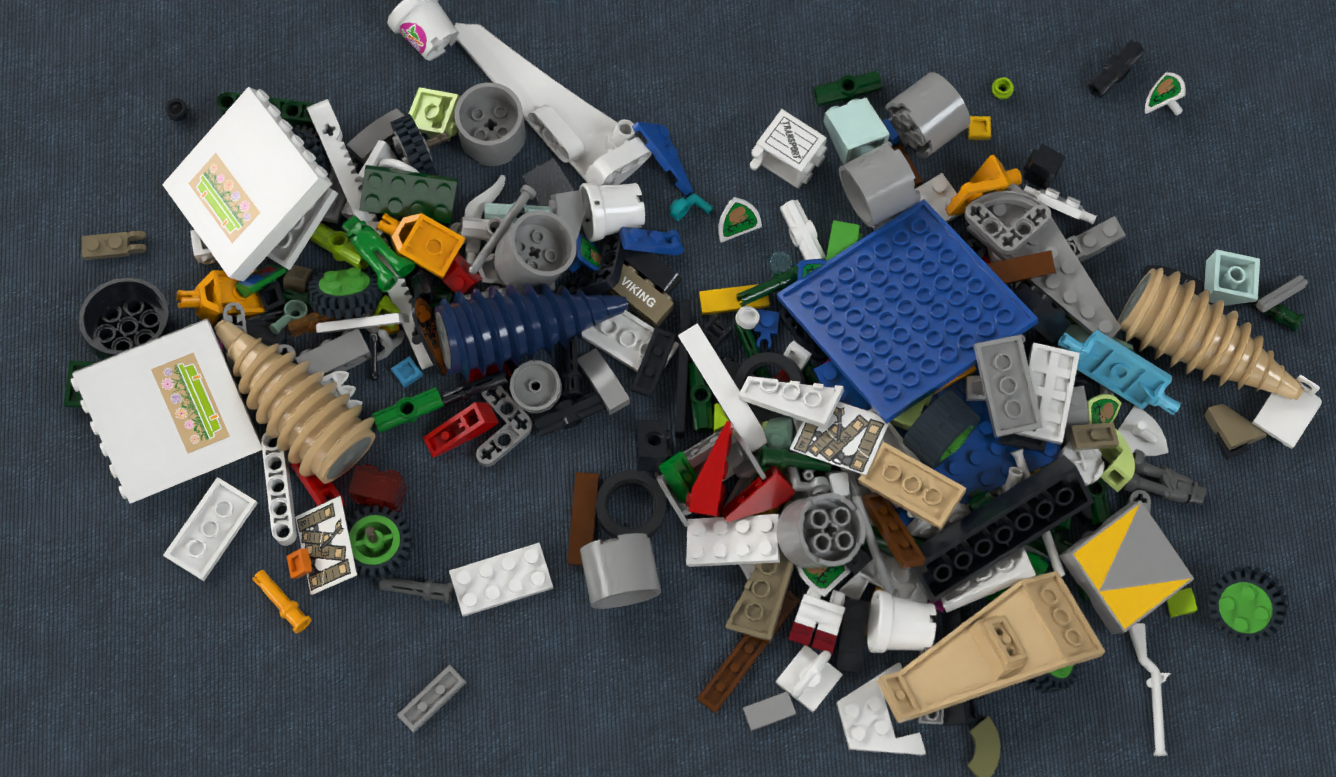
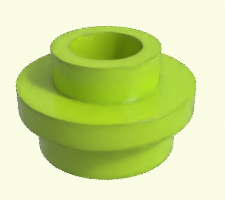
[991,77,1014,99]

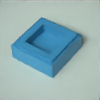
[391,356,423,388]

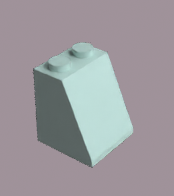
[824,98,890,165]

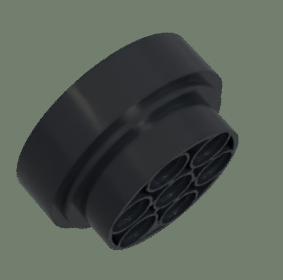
[79,277,173,360]

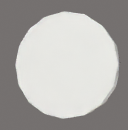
[1058,442,1105,486]

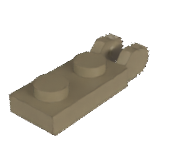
[82,231,146,260]

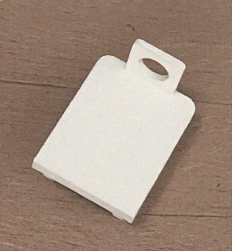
[1252,375,1322,449]

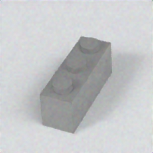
[295,328,372,376]

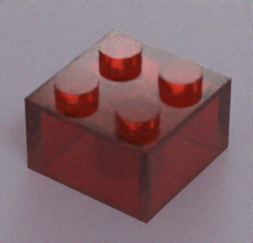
[348,464,407,514]

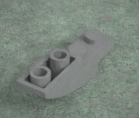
[1066,216,1126,262]

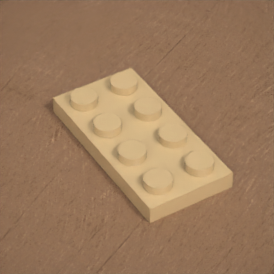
[858,442,966,530]

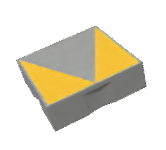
[1058,500,1194,634]

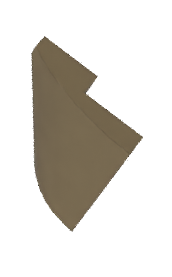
[1204,404,1267,450]

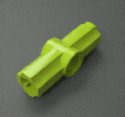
[310,223,369,269]

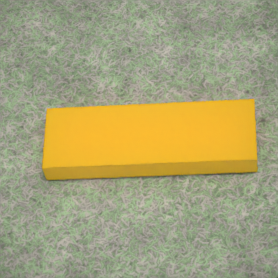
[699,284,770,315]

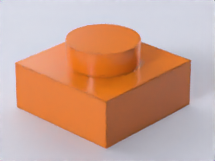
[286,548,312,579]

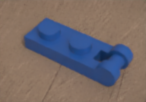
[619,227,684,255]

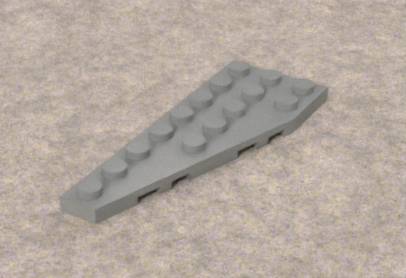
[967,182,1121,339]

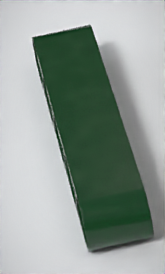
[217,91,316,131]

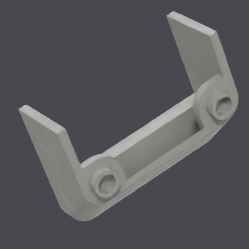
[654,426,766,527]

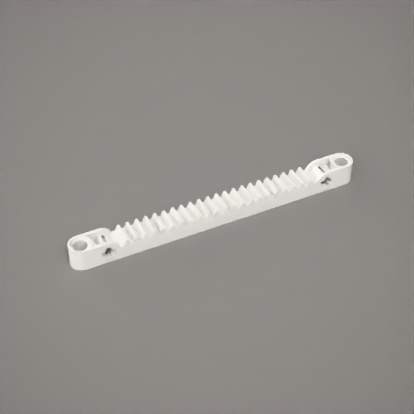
[307,99,433,370]

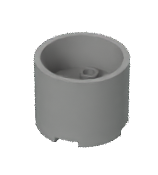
[885,72,970,158]
[455,82,526,166]
[839,142,921,227]
[494,210,576,293]
[777,493,866,569]
[580,533,661,609]

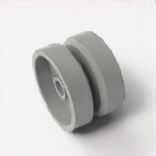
[510,360,562,414]

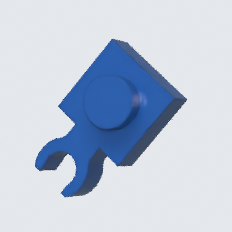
[754,310,779,351]

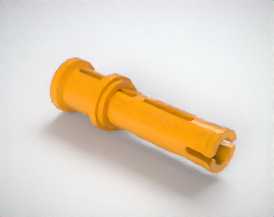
[252,570,312,633]

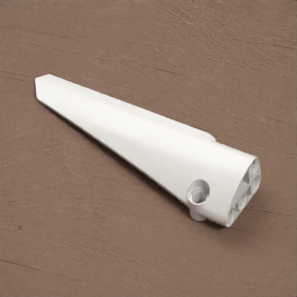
[455,23,652,186]

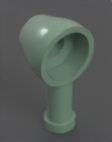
[269,300,307,335]

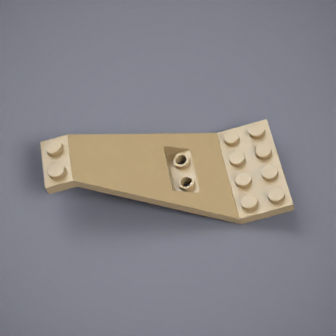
[876,571,1105,723]

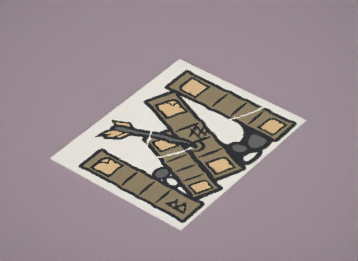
[790,402,890,475]
[295,496,357,595]

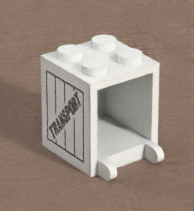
[750,109,827,189]

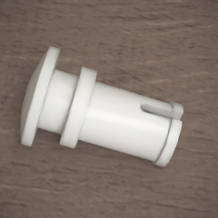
[998,467,1024,496]

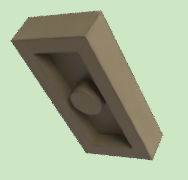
[1068,422,1119,451]

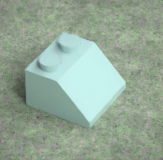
[1204,249,1260,306]

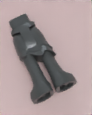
[1122,449,1207,505]

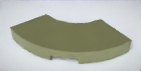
[967,716,1000,777]

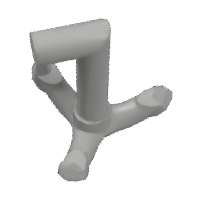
[360,309,405,361]

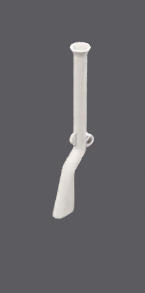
[1010,448,1065,577]
[1128,623,1170,756]

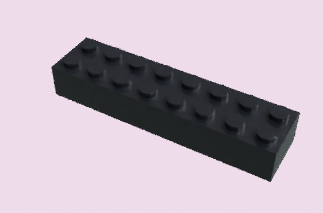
[909,455,1094,604]

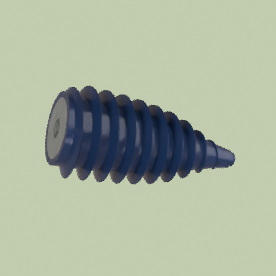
[434,283,628,381]

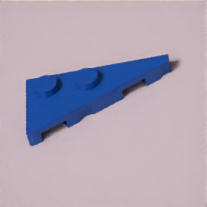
[632,122,694,196]

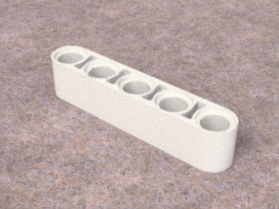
[261,433,297,546]

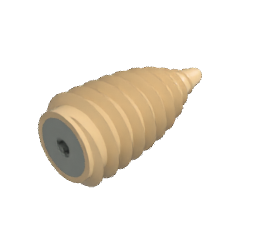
[1118,267,1304,400]
[214,320,375,484]

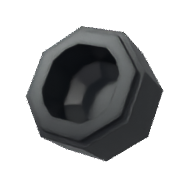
[165,98,189,122]

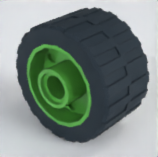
[903,391,980,469]

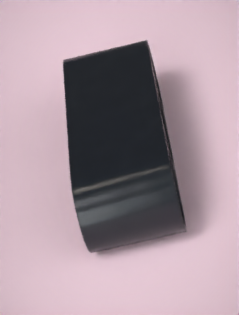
[623,250,682,295]

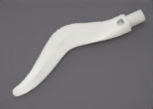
[464,175,505,265]

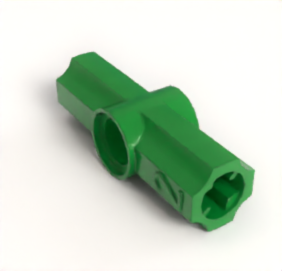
[372,387,444,433]

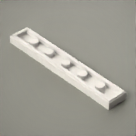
[678,323,767,453]

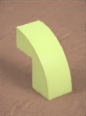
[1099,428,1135,492]

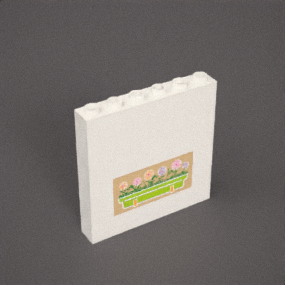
[162,87,332,282]
[71,318,262,504]

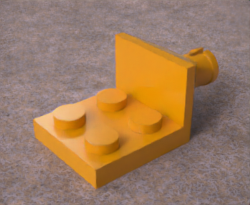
[945,155,1022,217]
[377,213,466,279]
[176,270,265,327]

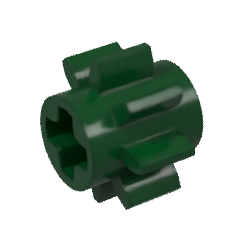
[967,488,994,512]

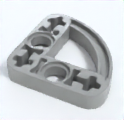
[965,191,1051,256]

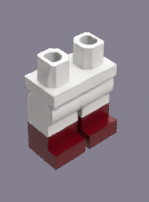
[788,587,845,654]

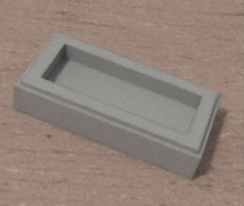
[743,691,796,731]

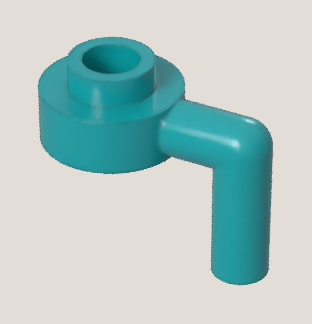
[669,193,714,221]

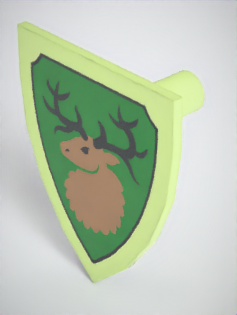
[1087,394,1122,424]

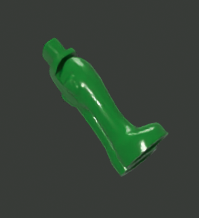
[342,215,415,292]

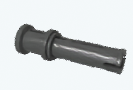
[379,576,453,604]

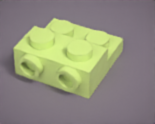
[409,87,460,142]

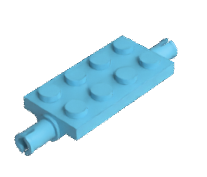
[1058,329,1180,415]

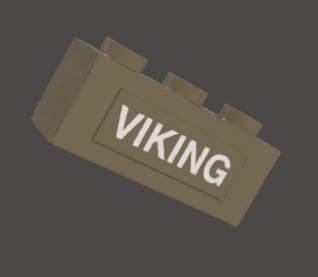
[606,264,674,328]

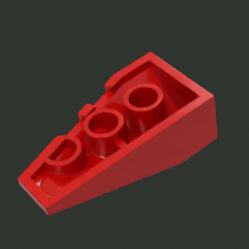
[686,421,734,517]

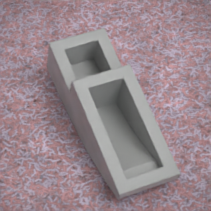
[347,108,405,165]
[578,348,630,415]

